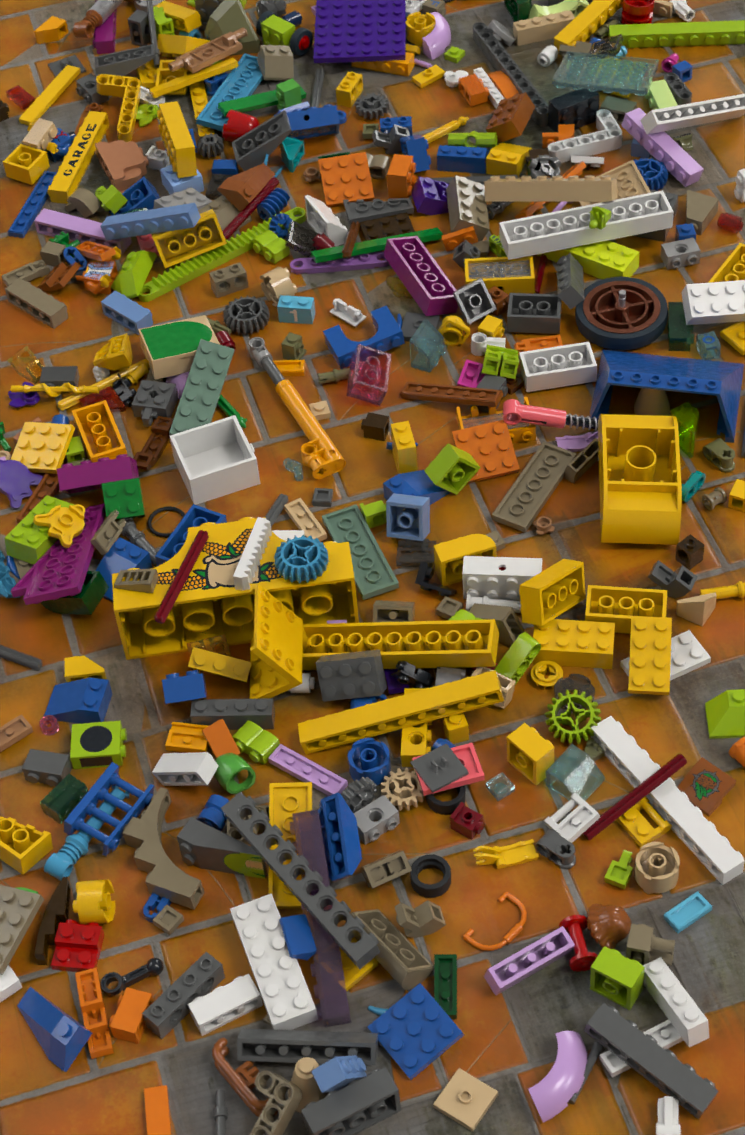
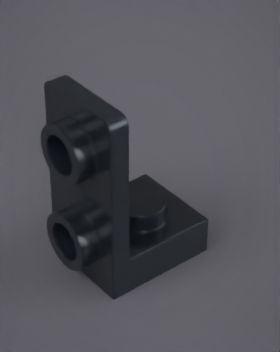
[415,560,457,597]

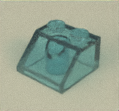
[409,319,446,372]
[546,744,605,801]

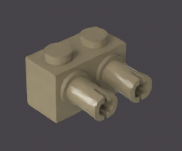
[626,923,675,966]

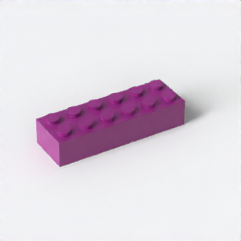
[383,236,458,316]

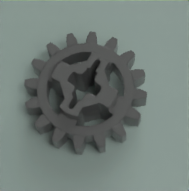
[355,92,389,119]
[341,777,377,813]

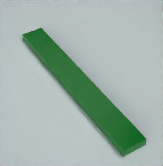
[311,227,443,263]

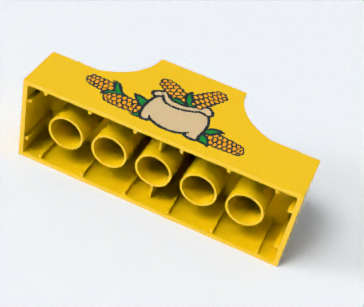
[112,517,359,660]

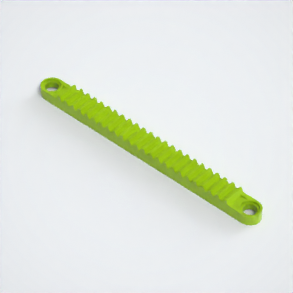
[138,207,306,302]

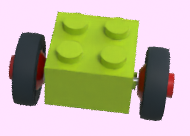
[256,11,313,56]

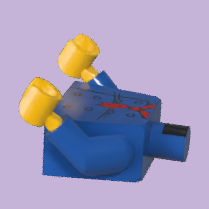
[27,123,76,163]

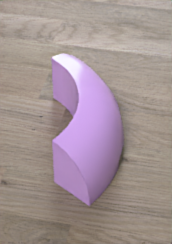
[422,12,451,60]
[528,1031,587,1123]

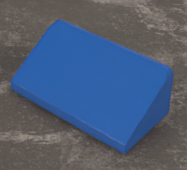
[279,914,317,960]

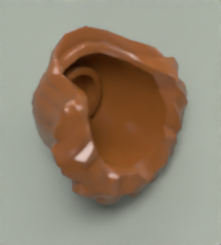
[587,903,631,949]

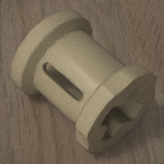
[702,487,727,510]

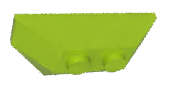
[111,250,157,299]

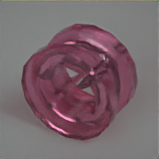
[39,715,59,736]

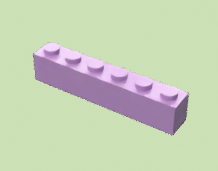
[621,108,704,187]
[34,208,132,255]

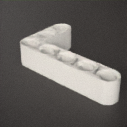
[548,109,622,163]

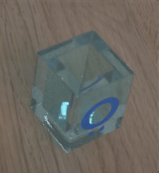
[696,331,721,360]

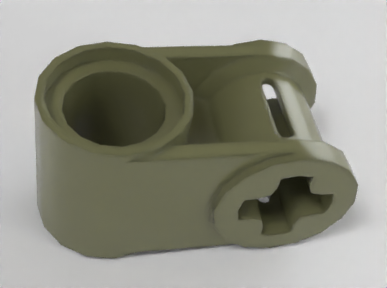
[703,438,735,473]

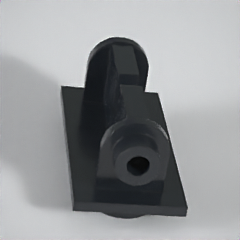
[113,373,137,407]
[391,661,435,688]

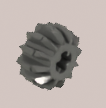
[197,133,224,159]

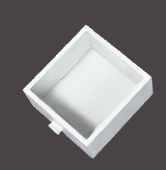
[170,415,260,505]

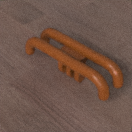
[212,1038,278,1117]

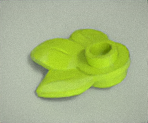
[136,104,159,128]

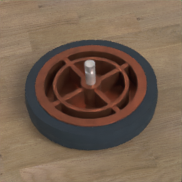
[575,277,668,350]

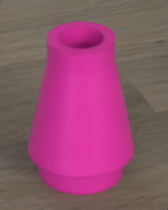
[662,53,679,73]

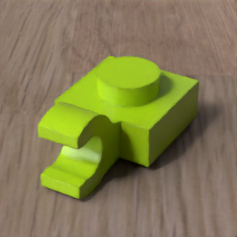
[604,850,633,889]

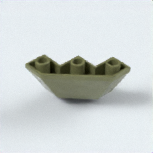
[205,0,260,56]

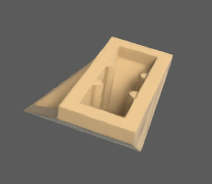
[676,593,717,626]

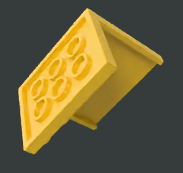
[249,584,303,699]

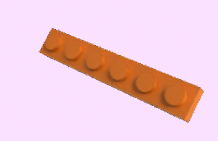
[514,161,586,219]

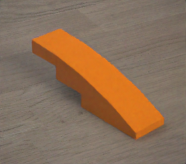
[75,967,114,1059]

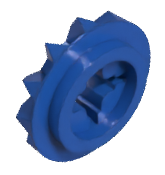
[269,213,294,239]

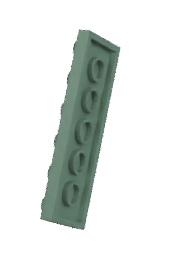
[169,339,235,436]
[322,504,399,600]

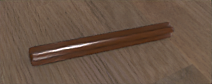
[342,221,360,258]

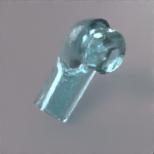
[283,458,304,481]

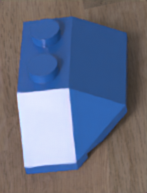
[312,793,362,882]

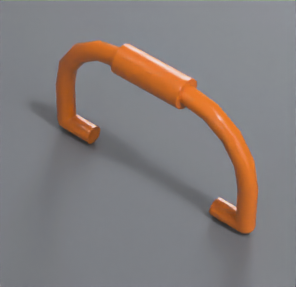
[463,892,527,951]

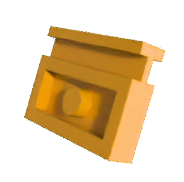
[165,722,209,753]

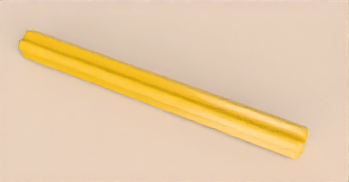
[57,358,150,411]

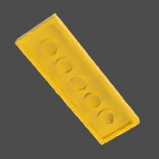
[268,782,313,909]

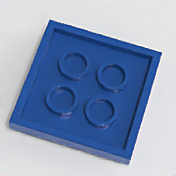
[368,983,464,1080]

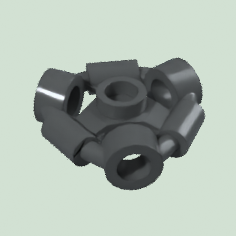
[528,155,561,179]

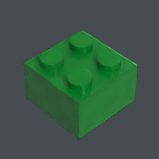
[102,478,146,521]

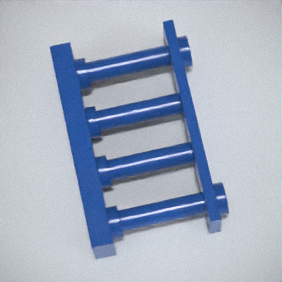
[64,762,154,857]

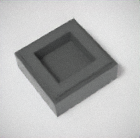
[312,488,333,507]

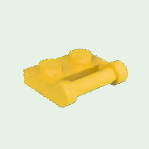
[616,796,672,848]

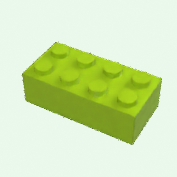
[4,495,74,565]

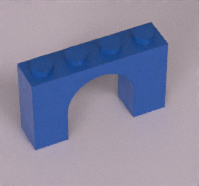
[323,306,405,369]

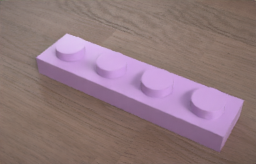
[268,744,348,796]

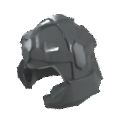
[256,0,287,17]

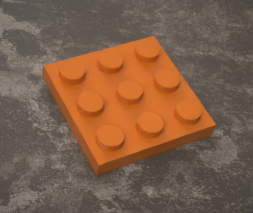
[318,152,375,207]
[452,420,520,484]

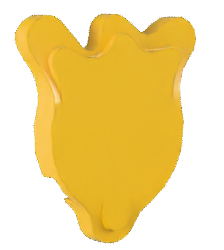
[33,504,86,548]

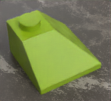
[705,689,745,739]

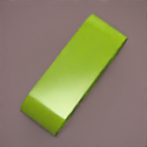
[494,632,541,685]

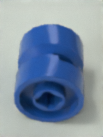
[197,794,229,832]

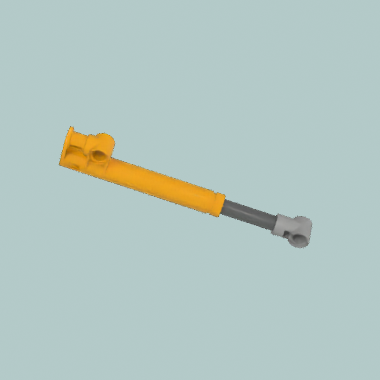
[249,337,346,479]

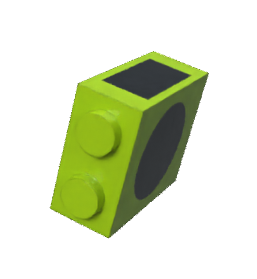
[70,720,127,769]

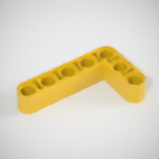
[96,74,141,143]

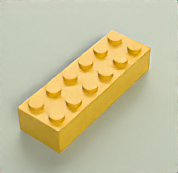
[157,101,197,178]

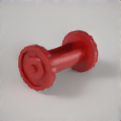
[559,915,598,972]

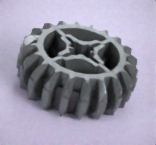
[223,295,270,335]

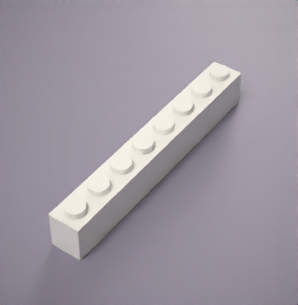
[640,94,745,134]

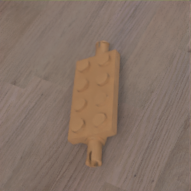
[168,27,248,73]

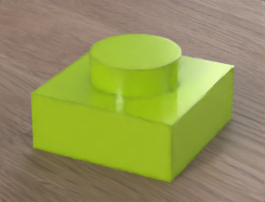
[444,46,465,63]

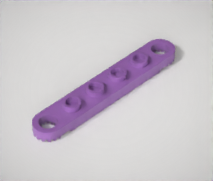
[290,252,389,275]

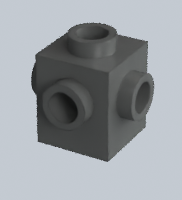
[453,240,480,269]

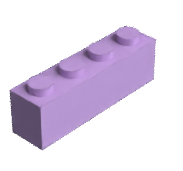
[484,926,575,996]

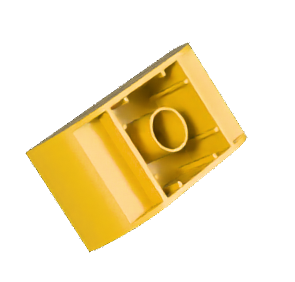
[598,414,682,545]

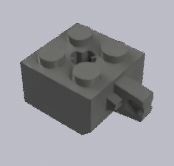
[132,380,179,427]

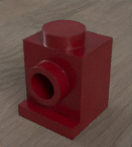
[450,802,485,840]

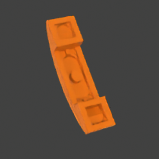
[487,71,519,99]

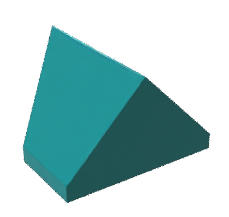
[280,137,305,173]

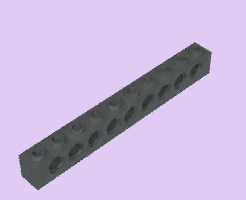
[221,792,380,970]

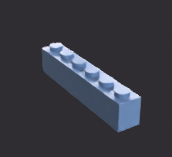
[100,203,201,241]

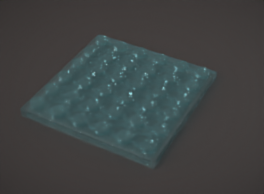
[552,51,659,96]

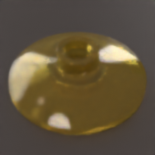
[386,276,414,299]

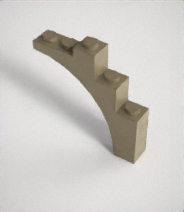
[123,787,205,910]

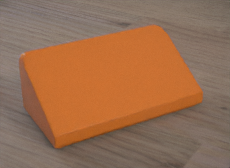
[202,719,241,758]

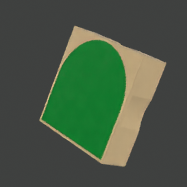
[138,315,220,380]

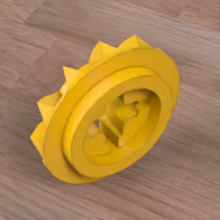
[531,660,563,689]

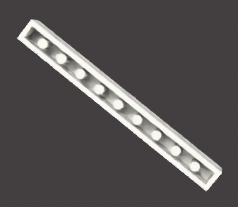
[590,716,745,885]

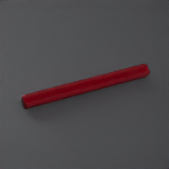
[222,177,279,240]
[154,530,209,624]
[583,753,687,840]

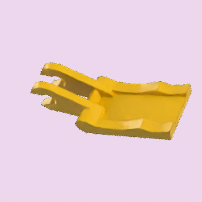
[473,839,539,869]

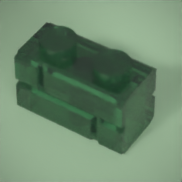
[40,774,88,824]

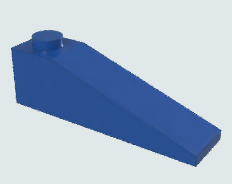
[17,987,92,1072]

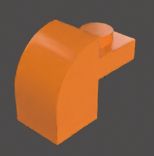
[542,124,574,148]

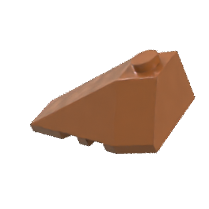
[217,163,275,212]

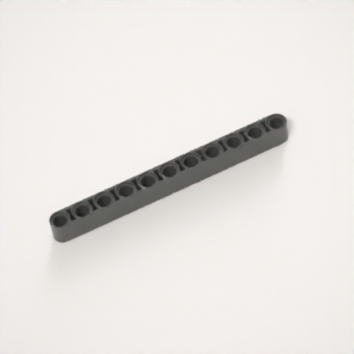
[473,22,549,127]

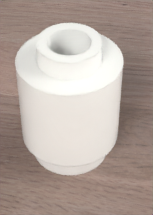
[537,45,558,67]
[288,673,315,693]

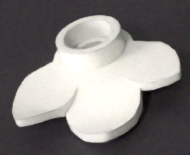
[444,70,469,87]

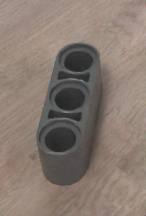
[664,73,692,105]

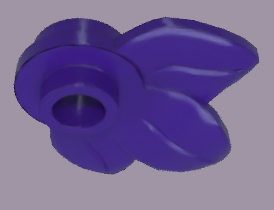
[8,382,40,408]

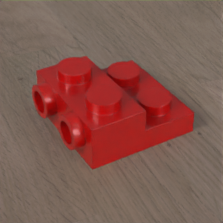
[51,919,105,972]

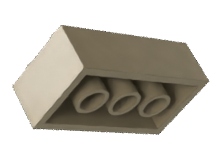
[446,175,490,241]

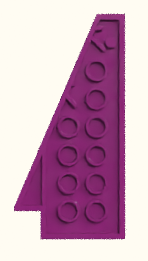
[10,503,106,605]

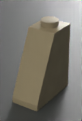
[686,190,719,235]
[469,603,525,647]

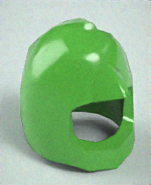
[214,753,256,794]

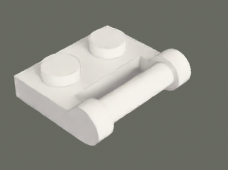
[544,793,600,843]

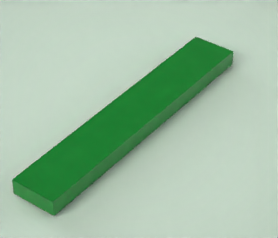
[218,86,306,117]

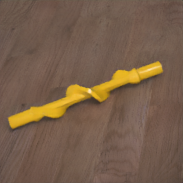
[11,382,99,397]

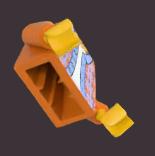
[76,246,121,295]

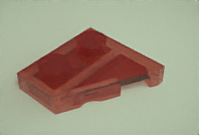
[79,386,126,412]

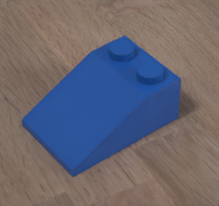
[109,177,160,216]
[383,470,451,505]
[96,537,152,602]
[44,677,112,724]

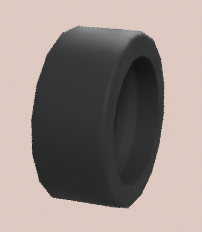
[426,785,466,815]
[410,854,451,898]

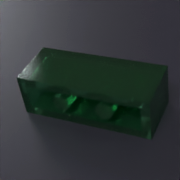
[668,302,694,351]

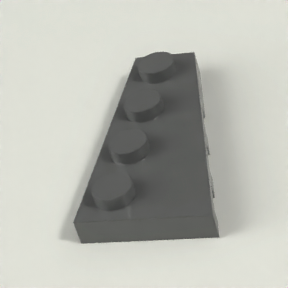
[343,198,414,225]

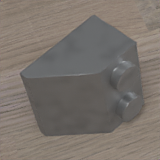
[453,278,497,324]

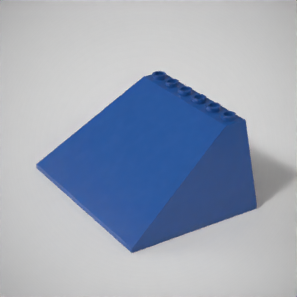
[589,350,744,443]

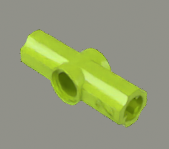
[448,131,498,148]

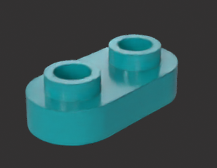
[682,471,706,502]

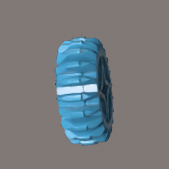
[274,535,329,584]

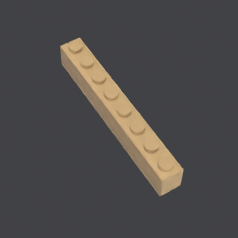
[484,175,617,202]

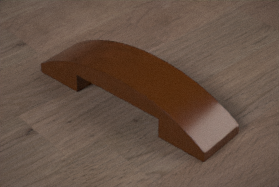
[133,416,174,470]

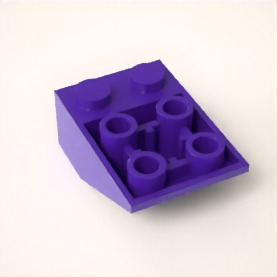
[411,176,449,215]

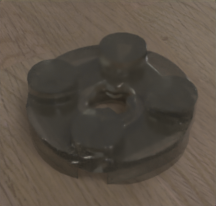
[554,674,595,711]

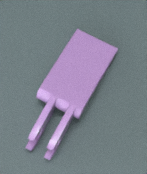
[555,431,598,452]

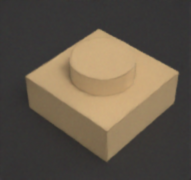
[309,401,331,420]

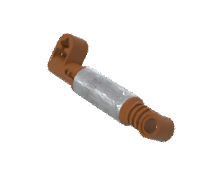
[73,0,134,38]

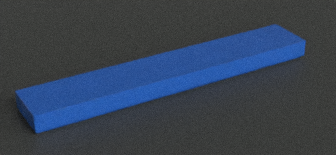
[8,171,57,238]

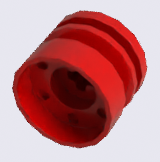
[621,0,655,25]

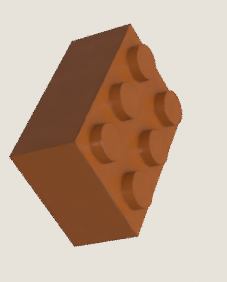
[486,92,535,144]

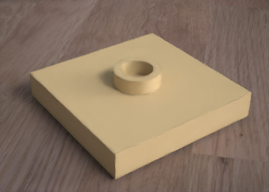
[433,1068,498,1132]

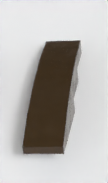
[34,877,71,965]

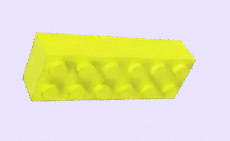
[536,240,640,279]

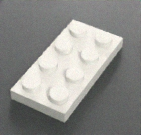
[620,630,711,681]

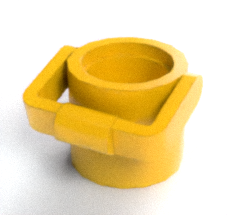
[438,315,470,346]

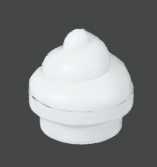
[93,366,110,382]

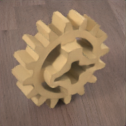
[381,768,426,811]

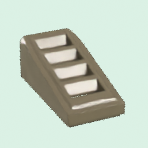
[114,569,159,593]

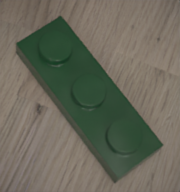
[434,954,457,1019]

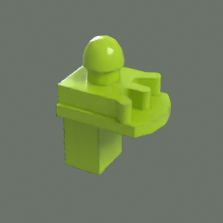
[589,206,611,230]

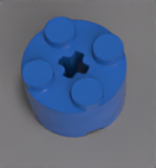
[348,738,391,785]

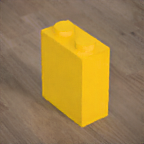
[390,421,418,474]

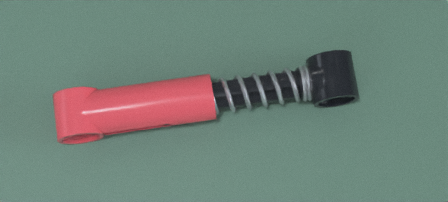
[503,399,613,431]

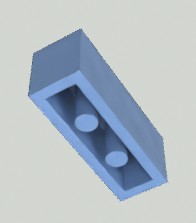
[101,291,153,335]
[311,1055,367,1093]

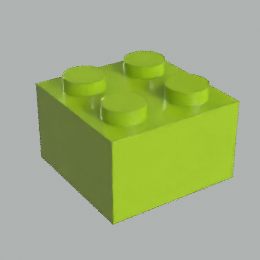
[424,443,481,495]
[590,946,645,1010]

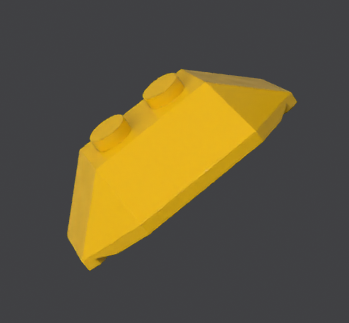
[93,333,133,371]

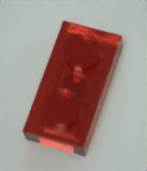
[6,85,35,110]

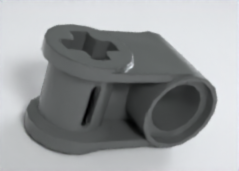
[535,829,576,869]

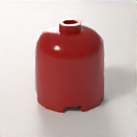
[222,109,260,142]

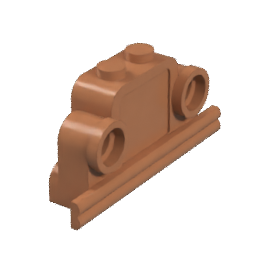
[95,140,149,194]

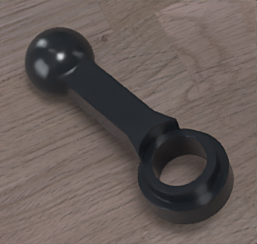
[101,958,164,996]

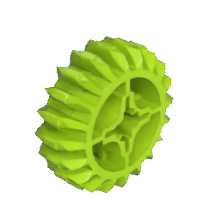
[545,689,601,745]

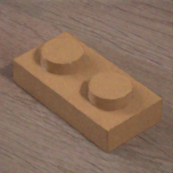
[0,714,34,752]

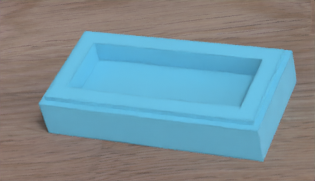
[663,891,712,933]

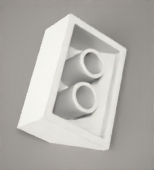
[305,195,348,246]

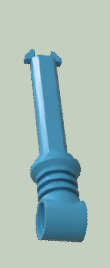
[44,785,130,881]

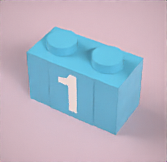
[277,295,316,324]

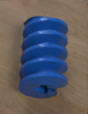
[257,188,290,221]

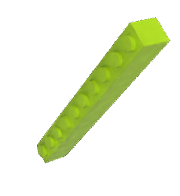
[609,20,745,49]

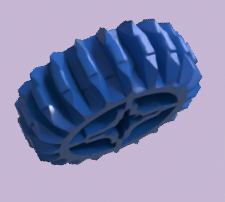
[633,157,668,191]

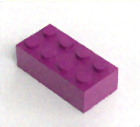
[57,454,139,494]

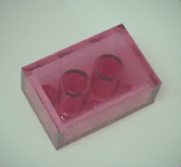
[346,344,391,406]

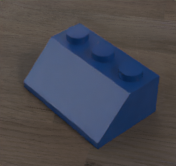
[437,145,490,174]

